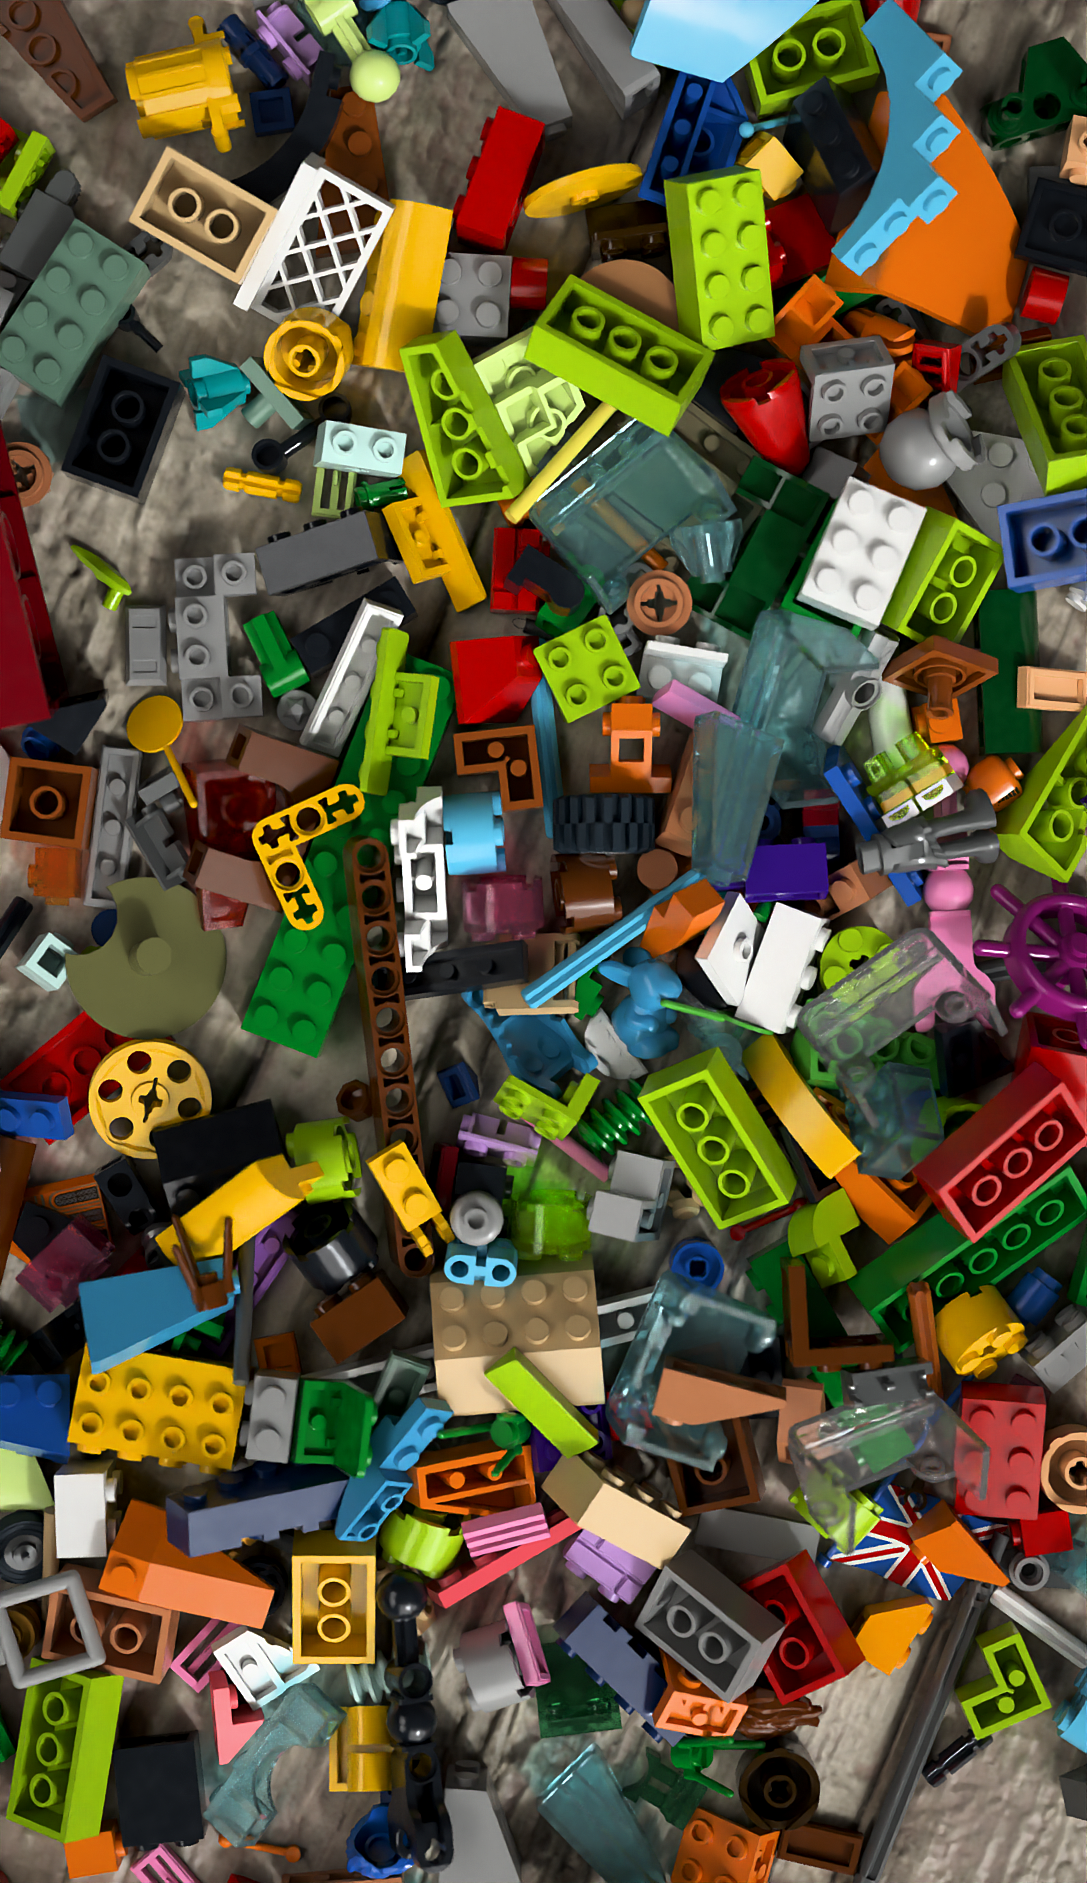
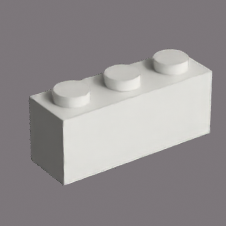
[735,902,832,1034]

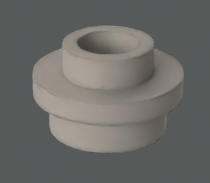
[1008,1551,1050,1591]

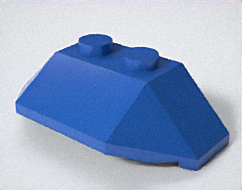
[637,71,749,207]

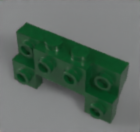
[676,455,830,642]

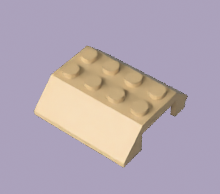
[430,1249,605,1417]

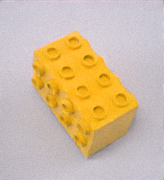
[67,1342,255,1475]

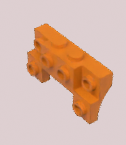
[766,274,933,445]

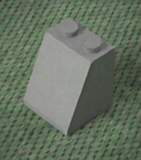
[438,1760,521,1883]

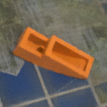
[639,878,725,958]

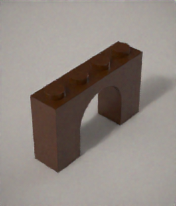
[182,723,340,914]

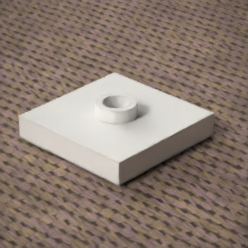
[695,891,765,1006]

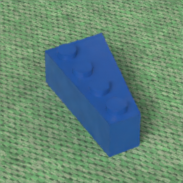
[0,1374,70,1465]

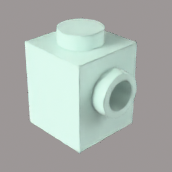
[15,932,79,992]

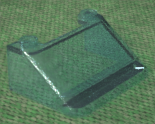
[529,419,737,615]

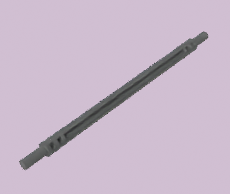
[852,1530,1010,1883]

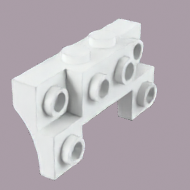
[391,786,448,972]

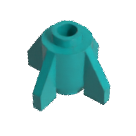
[366,0,435,72]
[179,354,251,431]

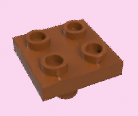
[882,635,998,720]

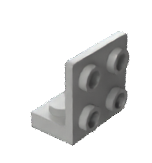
[800,335,895,442]
[1020,1304,1087,1394]

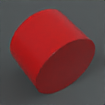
[510,256,549,310]
[1019,266,1069,326]

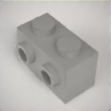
[240,1368,301,1463]

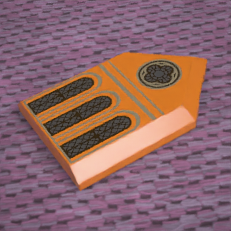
[9,1173,116,1269]

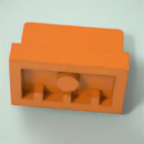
[652,1646,749,1737]
[670,1805,781,1883]

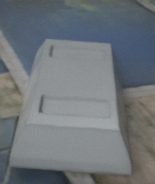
[125,604,167,686]

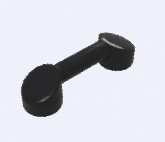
[251,392,352,475]

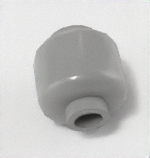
[450,1190,504,1246]

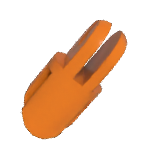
[841,307,916,366]

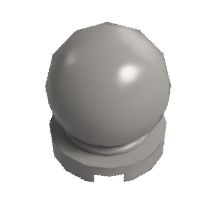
[879,390,986,491]

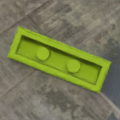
[484,1346,599,1459]

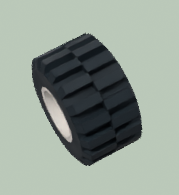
[553,794,656,855]

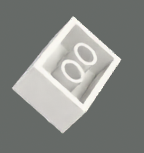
[796,477,927,631]

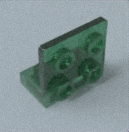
[535,1642,622,1739]

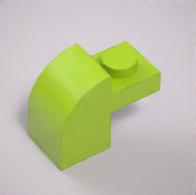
[788,1187,861,1289]

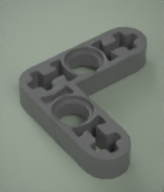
[875,298,1021,396]

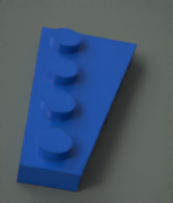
[823,744,925,907]

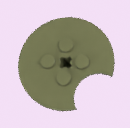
[65,877,227,1040]

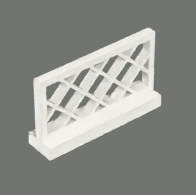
[233,152,396,324]

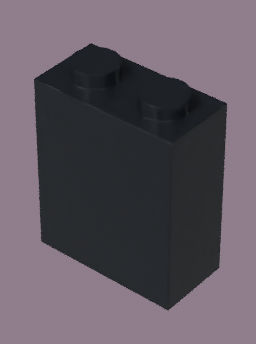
[112,1730,209,1851]

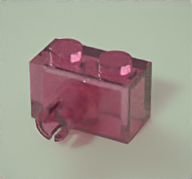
[15,1213,115,1313]

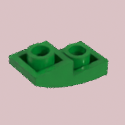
[574,934,612,1021]

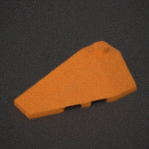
[813,1086,933,1245]
[98,1498,276,1629]

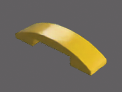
[740,1033,862,1179]

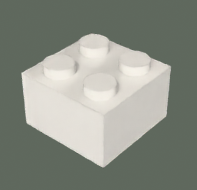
[54,1458,124,1558]

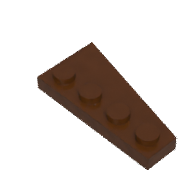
[0,0,119,123]

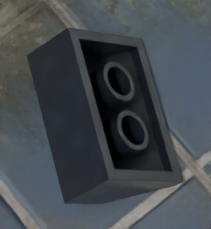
[783,75,883,236]
[152,1098,291,1218]

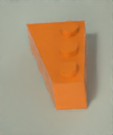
[403,1439,536,1516]

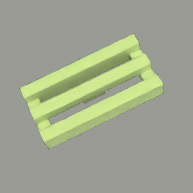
[311,467,358,520]

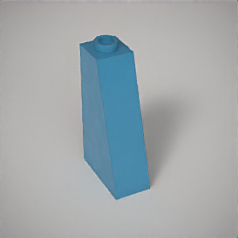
[78,1258,241,1375]

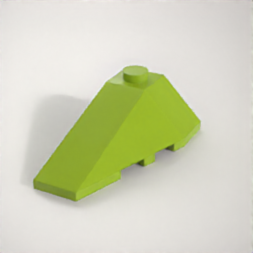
[989,705,1087,883]

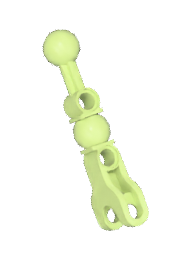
[300,0,401,103]

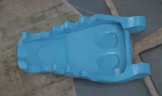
[461,990,599,1101]

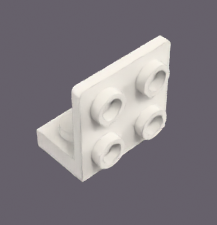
[636,635,728,703]

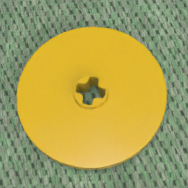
[523,163,643,218]

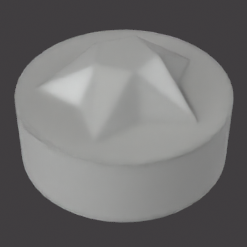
[277,690,316,731]

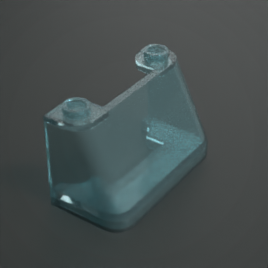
[606,1270,777,1472]

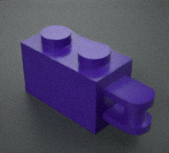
[710,837,829,903]

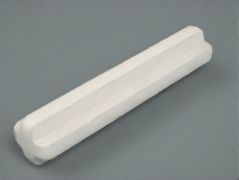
[989,1585,1087,1669]

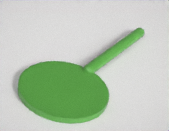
[660,999,774,1035]

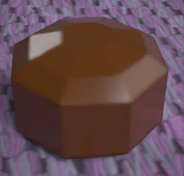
[336,1079,373,1122]

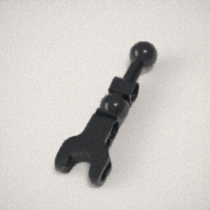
[375,1569,454,1874]

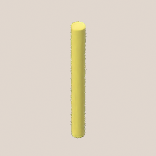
[504,401,617,524]

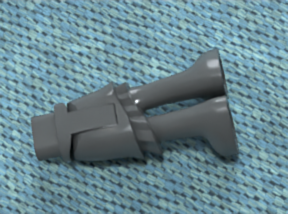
[856,788,1000,876]

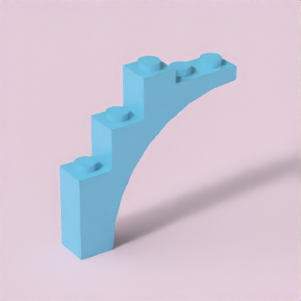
[831,0,963,276]

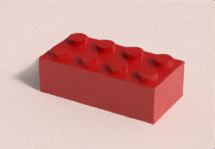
[911,1061,1087,1244]

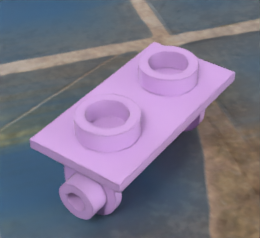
[256,1,324,89]
[455,1112,542,1168]

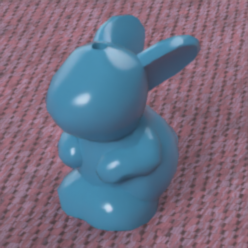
[597,947,682,1059]

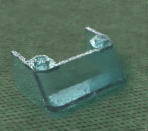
[732,609,881,809]

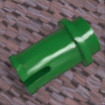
[354,477,408,512]

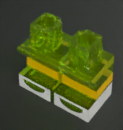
[863,731,964,828]

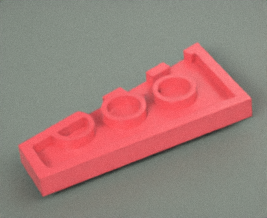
[425,1507,582,1609]

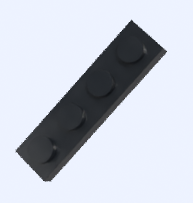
[371,939,529,1001]

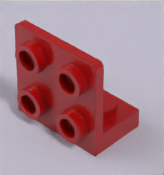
[764,193,836,291]

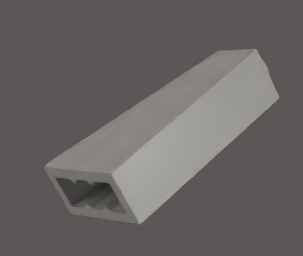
[447,0,573,141]
[547,0,661,121]

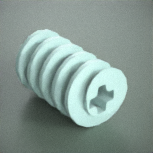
[345,1642,432,1706]

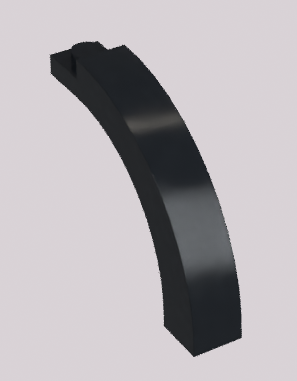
[230,50,344,205]

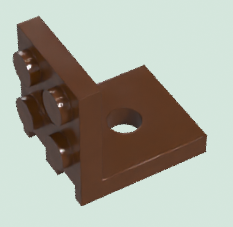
[780,1257,894,1372]

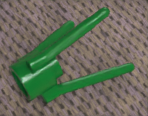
[437,1412,531,1477]
[670,1735,766,1798]

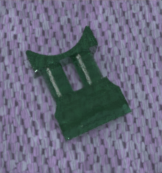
[622,1747,708,1831]

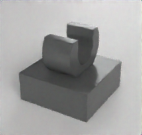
[138,765,183,815]

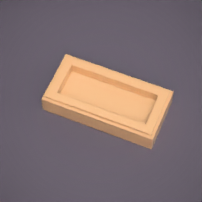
[1017,666,1087,713]

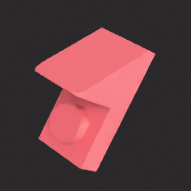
[208,1669,265,1765]

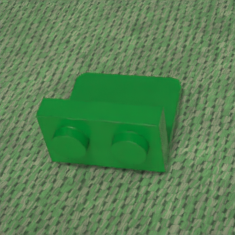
[290,1377,377,1478]

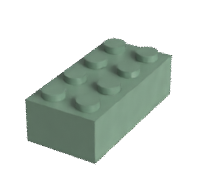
[0,218,151,410]

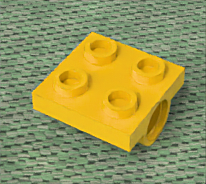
[329,1706,412,1792]

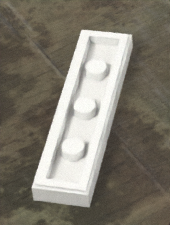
[299,598,404,757]

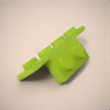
[359,627,440,796]

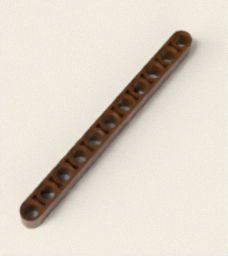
[343,835,435,1278]

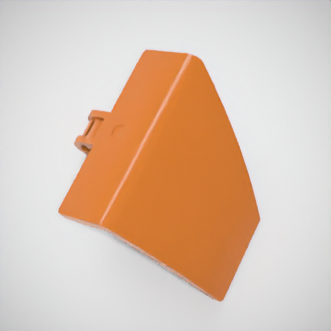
[825,91,1028,337]

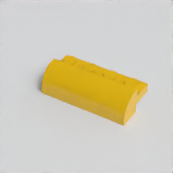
[352,199,453,374]
[155,1154,324,1266]

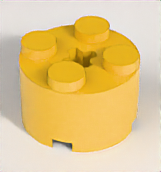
[264,307,354,401]
[934,1285,1028,1380]

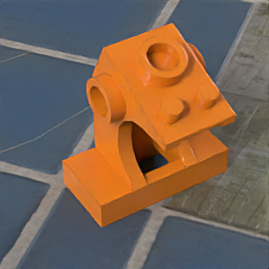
[589,696,672,793]

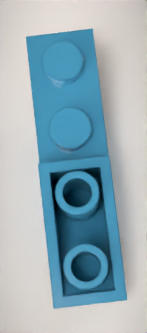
[335,1397,454,1542]

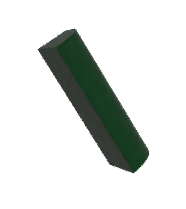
[973,589,1044,756]

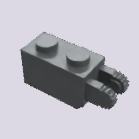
[0,169,82,285]

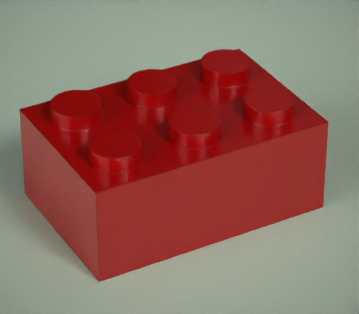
[452,106,545,256]
[953,1381,1046,1520]
[736,1549,866,1706]

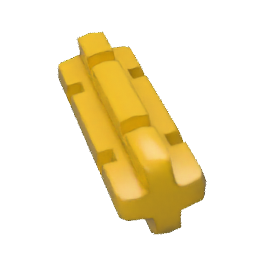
[222,467,303,503]

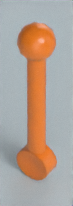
[218,1831,301,1863]

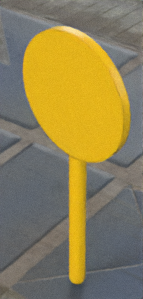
[126,695,198,808]

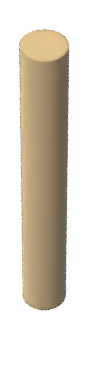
[41,1506,59,1622]

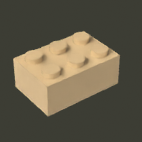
[128,146,279,285]
[541,1450,691,1570]

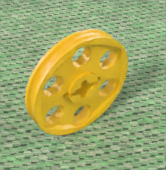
[88,1038,212,1159]

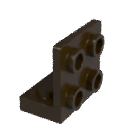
[585,200,670,263]

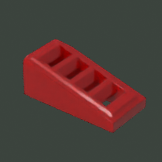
[912,339,962,409]

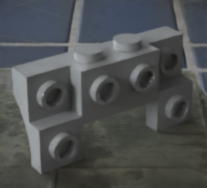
[168,552,264,723]

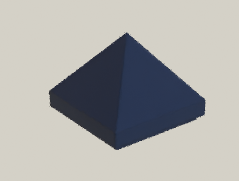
[436,1061,480,1109]

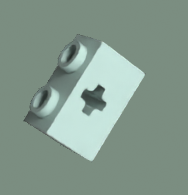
[313,420,407,479]

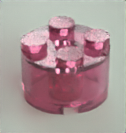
[461,875,545,942]

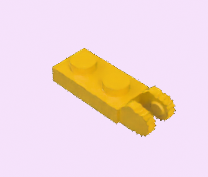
[365,1139,455,1257]

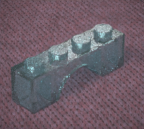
[203,1683,347,1848]

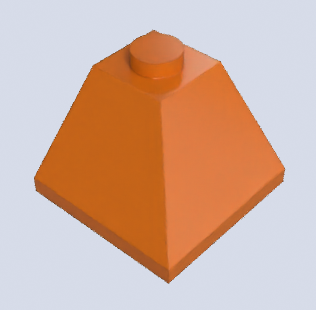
[907,1499,1011,1587]

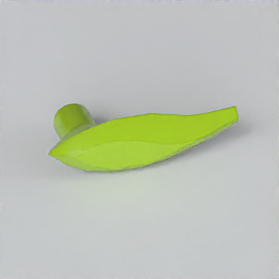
[70,544,132,611]

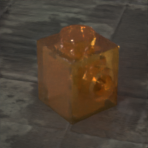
[27,847,83,906]

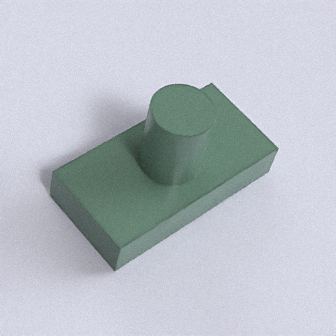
[239,356,314,430]

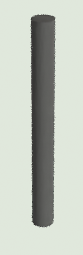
[233,1235,256,1386]

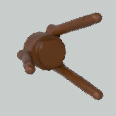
[171,1215,236,1312]

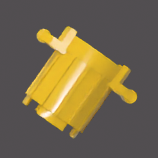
[125,15,246,153]

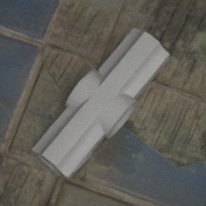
[812,625,900,746]

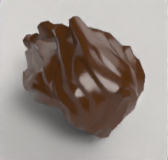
[736,1671,823,1742]

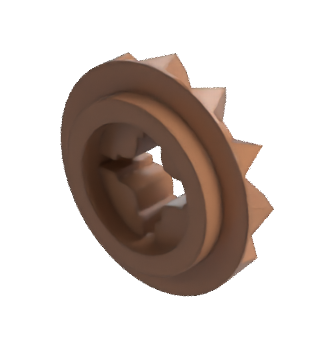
[7,442,55,508]
[627,570,693,636]

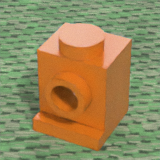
[910,698,963,748]

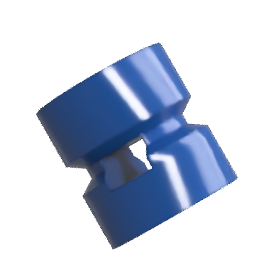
[668,1236,725,1295]

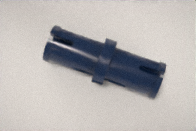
[217,14,289,90]

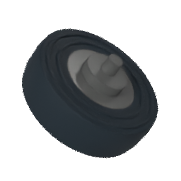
[0,1511,44,1584]

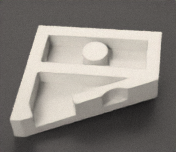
[211,1625,320,1711]

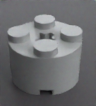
[453,1619,536,1713]

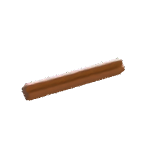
[907,1280,945,1407]

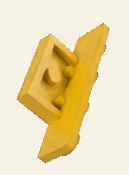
[381,449,487,612]

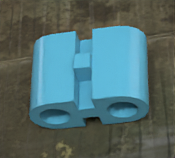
[444,1236,518,1287]

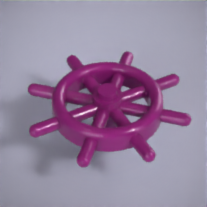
[972,877,1087,1049]

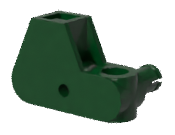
[979,36,1087,151]

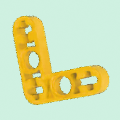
[252,784,365,930]

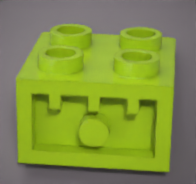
[0,126,56,222]
[533,615,641,724]
[493,1072,600,1141]

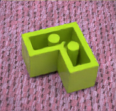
[954,1621,1052,1740]

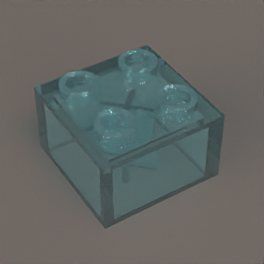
[844,1061,945,1180]

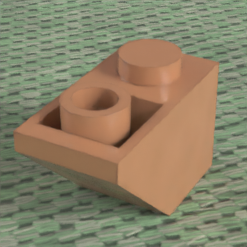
[798,858,893,920]
[777,1378,827,1467]

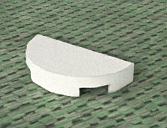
[585,1007,649,1080]

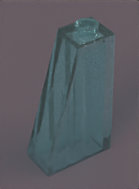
[692,710,785,887]
[536,1741,667,1883]

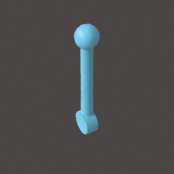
[739,116,789,138]

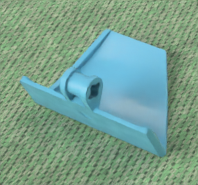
[629,0,819,83]

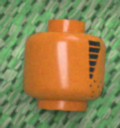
[962,754,1024,814]

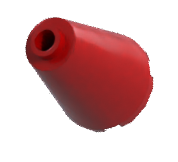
[719,358,811,476]

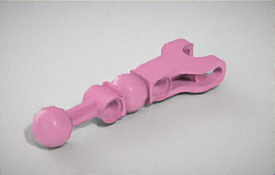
[911,743,995,1032]

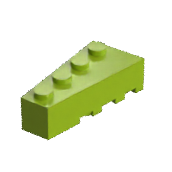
[399,329,532,508]

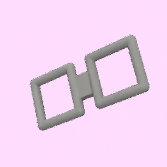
[0,1570,106,1689]

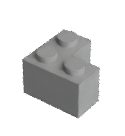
[586,1150,676,1242]

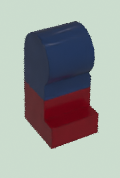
[799,793,840,868]

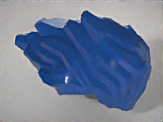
[346,1803,414,1879]

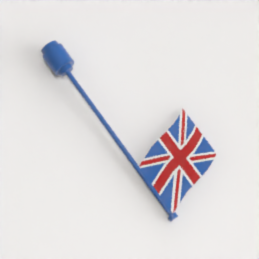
[816,1266,1063,1601]

